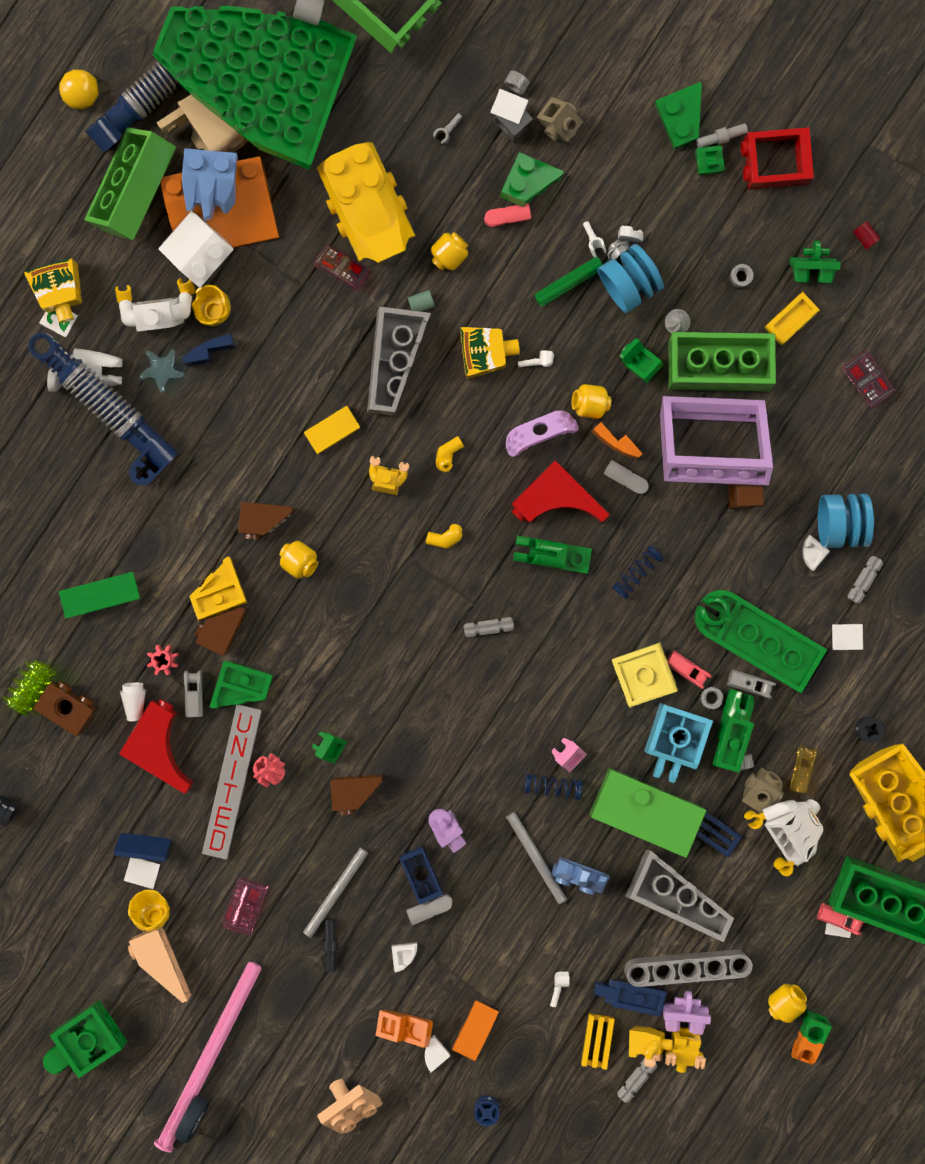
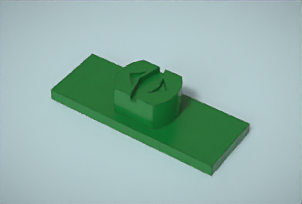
[58,572,141,619]

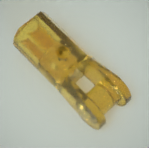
[790,745,817,794]

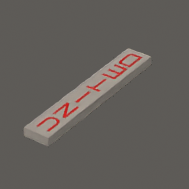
[202,704,262,860]

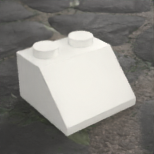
[158,211,233,288]

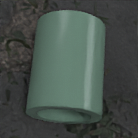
[407,290,435,312]

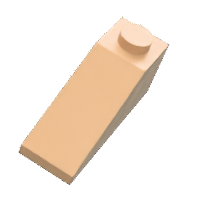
[128,927,191,1003]

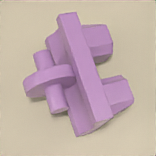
[428,809,466,853]
[662,990,711,1035]

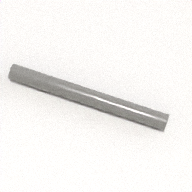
[506,812,567,904]
[303,847,368,938]

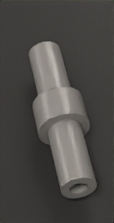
[696,123,748,148]

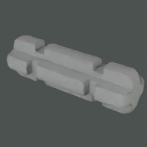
[848,556,884,603]
[464,617,514,637]
[617,1058,657,1103]

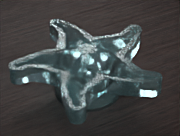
[139,349,184,393]

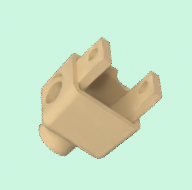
[157,95,248,153]

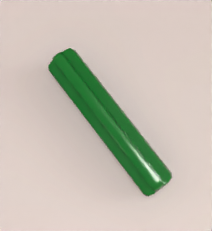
[534,257,603,307]

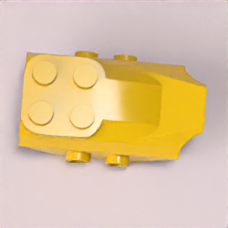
[317,142,415,263]
[849,744,925,863]

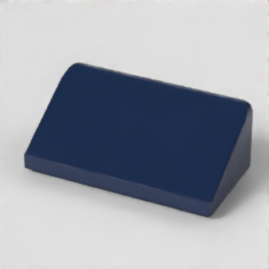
[113,833,171,862]

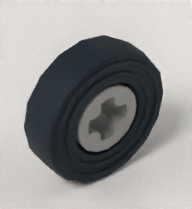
[175,1096,209,1143]

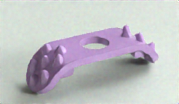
[506,411,579,457]

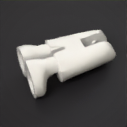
[47,345,122,392]

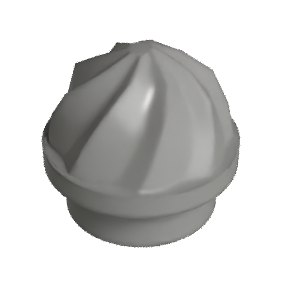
[665,309,690,334]

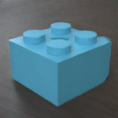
[644,703,713,783]

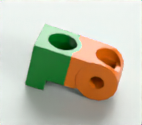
[791,1009,832,1065]

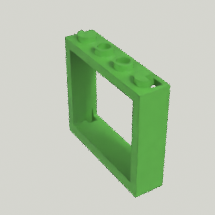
[332,0,442,53]

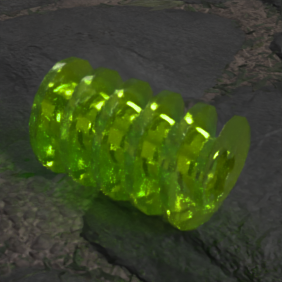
[2,659,57,716]

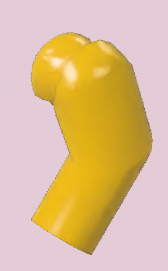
[426,524,462,549]

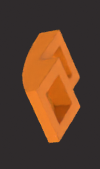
[592,422,642,459]
[452,1001,499,1061]
[376,1010,433,1048]

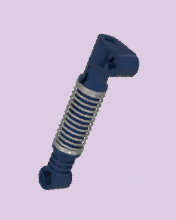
[85,62,181,152]
[28,333,178,485]

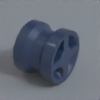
[474,1095,500,1127]

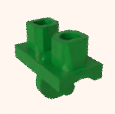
[789,241,841,283]

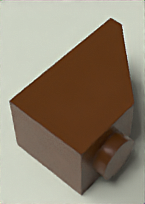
[238,502,295,540]
[195,607,248,656]
[330,774,383,815]

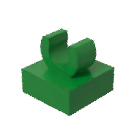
[695,145,725,176]
[312,732,347,764]

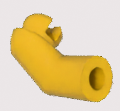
[436,436,464,472]

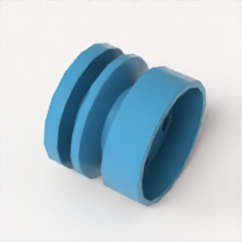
[598,244,664,314]
[818,493,874,548]

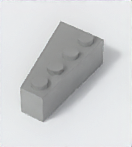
[367,307,431,415]
[625,850,734,942]

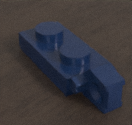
[593,979,667,1017]

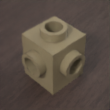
[537,97,583,142]
[742,767,783,813]

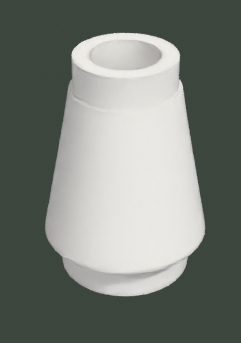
[120,682,146,721]

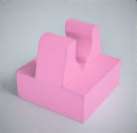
[552,738,587,773]

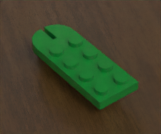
[694,590,827,693]

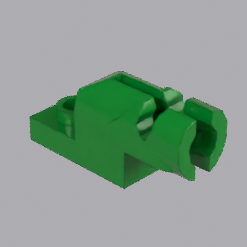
[513,536,592,574]
[713,689,755,773]

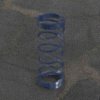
[612,546,664,599]
[524,774,583,800]

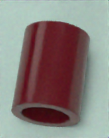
[853,221,881,250]

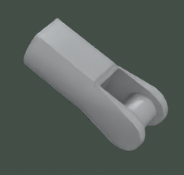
[603,460,648,494]
[727,669,776,699]
[184,670,203,717]
[406,894,453,925]

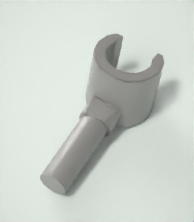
[433,113,462,145]

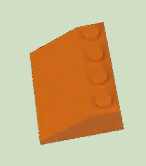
[160,156,279,248]

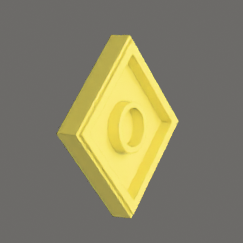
[612,642,678,707]

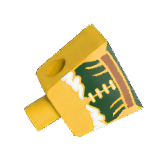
[24,258,82,323]
[460,327,520,379]

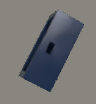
[399,845,443,905]

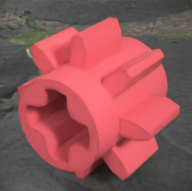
[147,645,179,675]
[253,754,285,787]

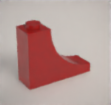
[511,461,610,523]
[119,699,194,794]

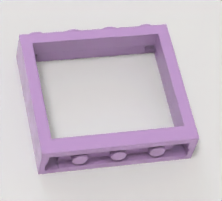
[660,396,773,485]

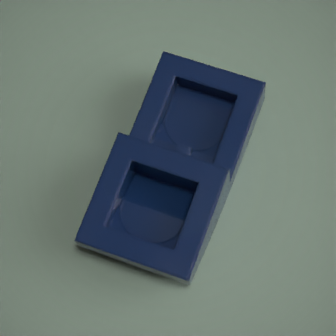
[183,334,236,366]

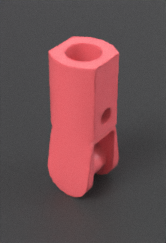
[484,203,531,227]
[667,650,712,689]
[817,903,865,936]

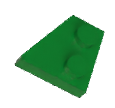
[654,82,702,150]
[500,152,564,207]
[210,660,274,709]

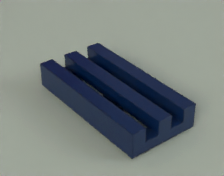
[696,812,742,857]

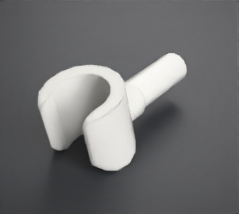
[583,221,606,257]
[518,351,554,368]
[550,972,569,1007]

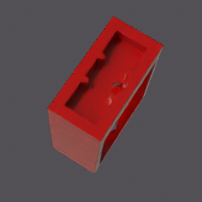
[741,127,814,189]

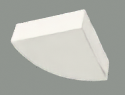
[618,226,644,243]
[803,535,830,571]
[392,942,417,972]
[425,1035,450,1072]

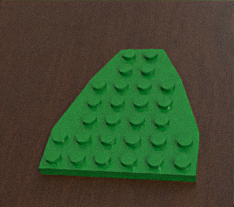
[153,6,357,170]

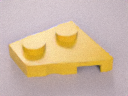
[189,557,247,621]

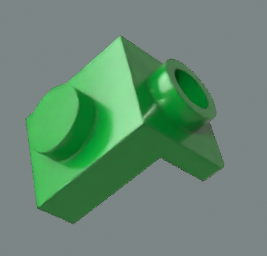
[620,338,663,384]

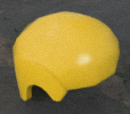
[59,69,99,110]
[191,285,231,327]
[128,890,170,932]

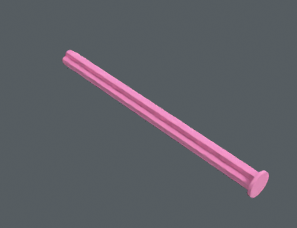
[154,962,261,1152]

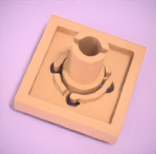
[317,1079,383,1134]

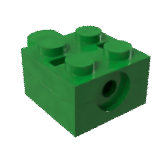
[43,999,128,1079]

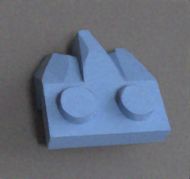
[182,148,238,221]
[552,857,610,895]

